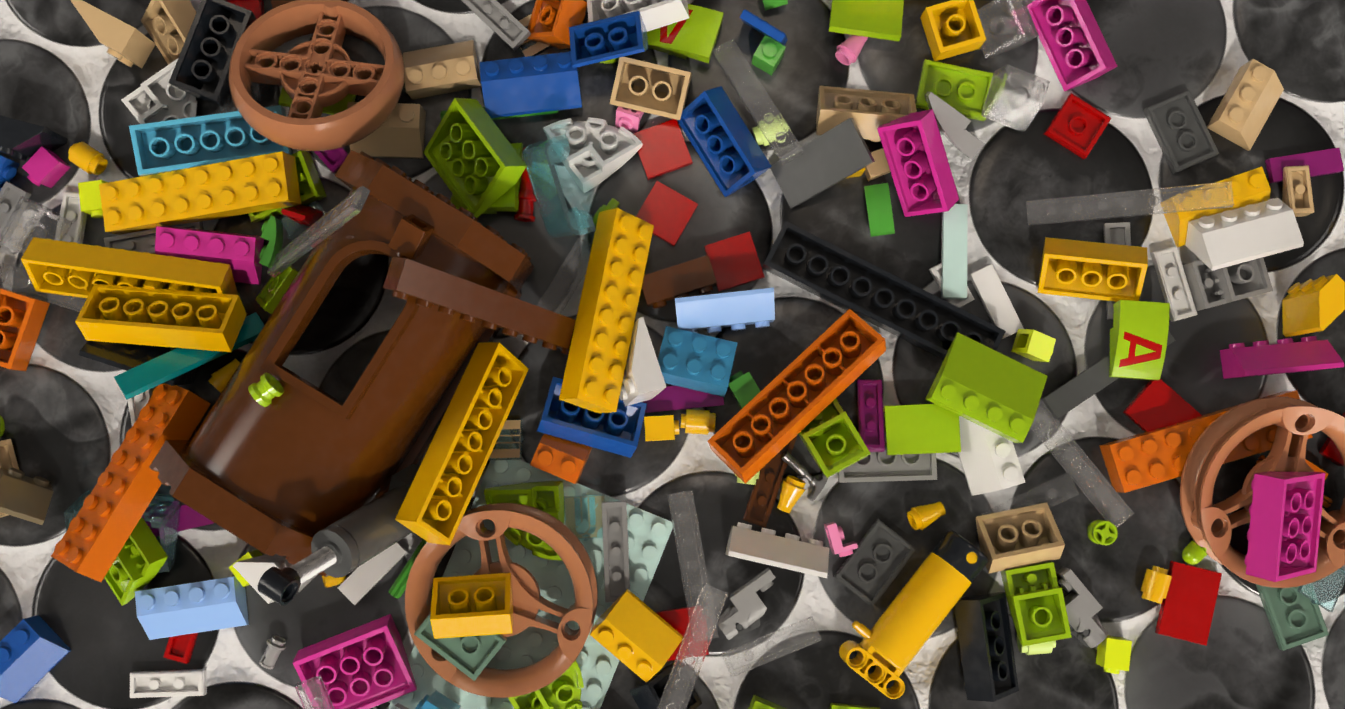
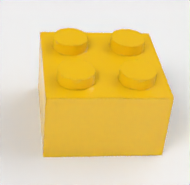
[920,0,986,61]

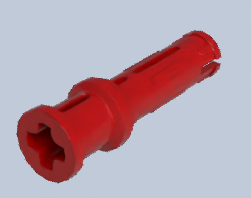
[514,147,538,222]

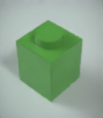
[751,35,786,76]
[728,371,760,409]

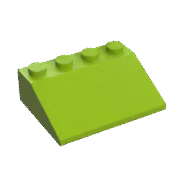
[423,98,527,218]
[925,332,1048,443]

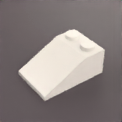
[619,317,666,406]

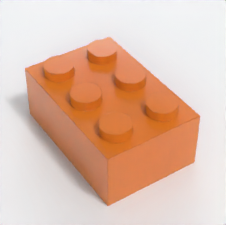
[0,288,50,371]

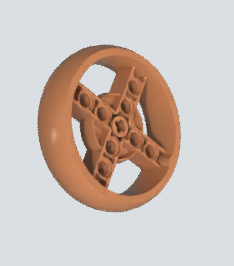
[229,0,404,151]

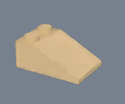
[71,0,156,68]

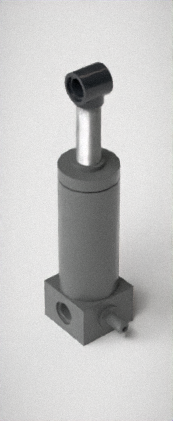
[258,464,423,606]

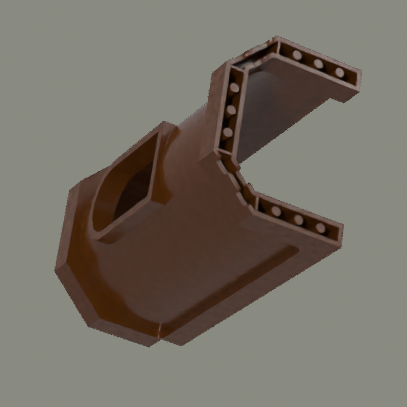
[149,150,534,577]

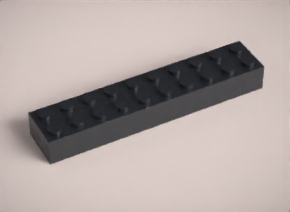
[762,221,1006,360]

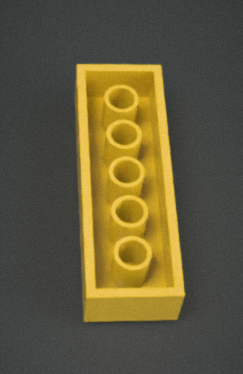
[75,284,247,352]

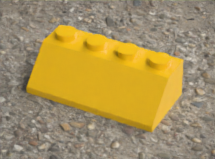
[1160,166,1271,248]
[1038,237,1148,302]

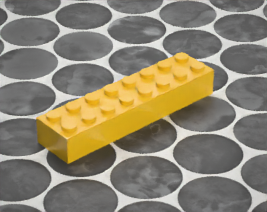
[99,151,301,235]
[559,208,654,413]
[21,237,238,298]
[395,342,529,546]

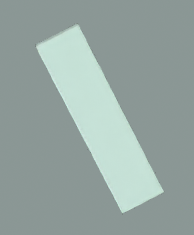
[941,204,968,300]

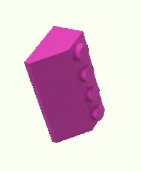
[1025,0,1118,92]
[877,109,959,217]
[155,226,264,285]
[1220,336,1344,379]

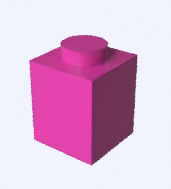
[22,146,71,188]

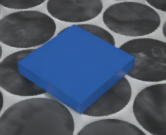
[739,9,788,45]

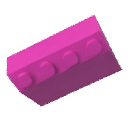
[1245,471,1325,582]
[292,614,417,709]

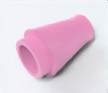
[835,35,868,66]

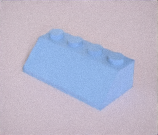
[675,287,775,333]
[135,576,249,640]

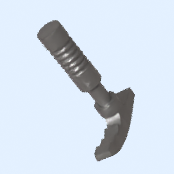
[781,451,828,502]

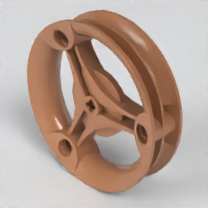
[1180,397,1345,588]
[405,503,598,698]

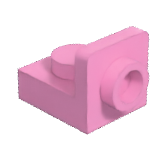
[615,106,644,133]
[823,522,858,557]

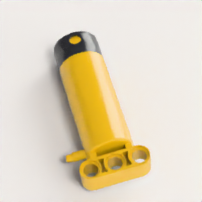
[839,530,989,699]

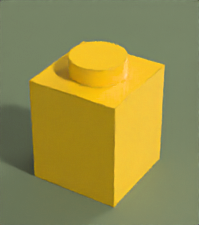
[644,415,680,441]

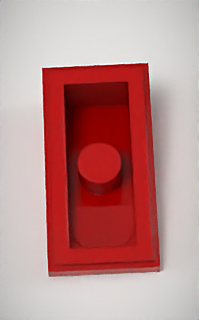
[281,205,323,229]

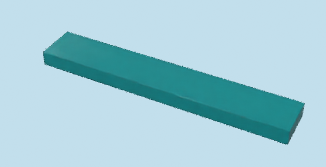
[114,312,264,400]

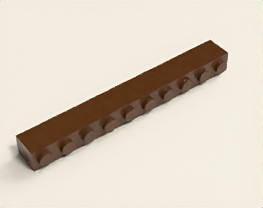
[383,257,576,355]

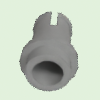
[259,635,286,669]

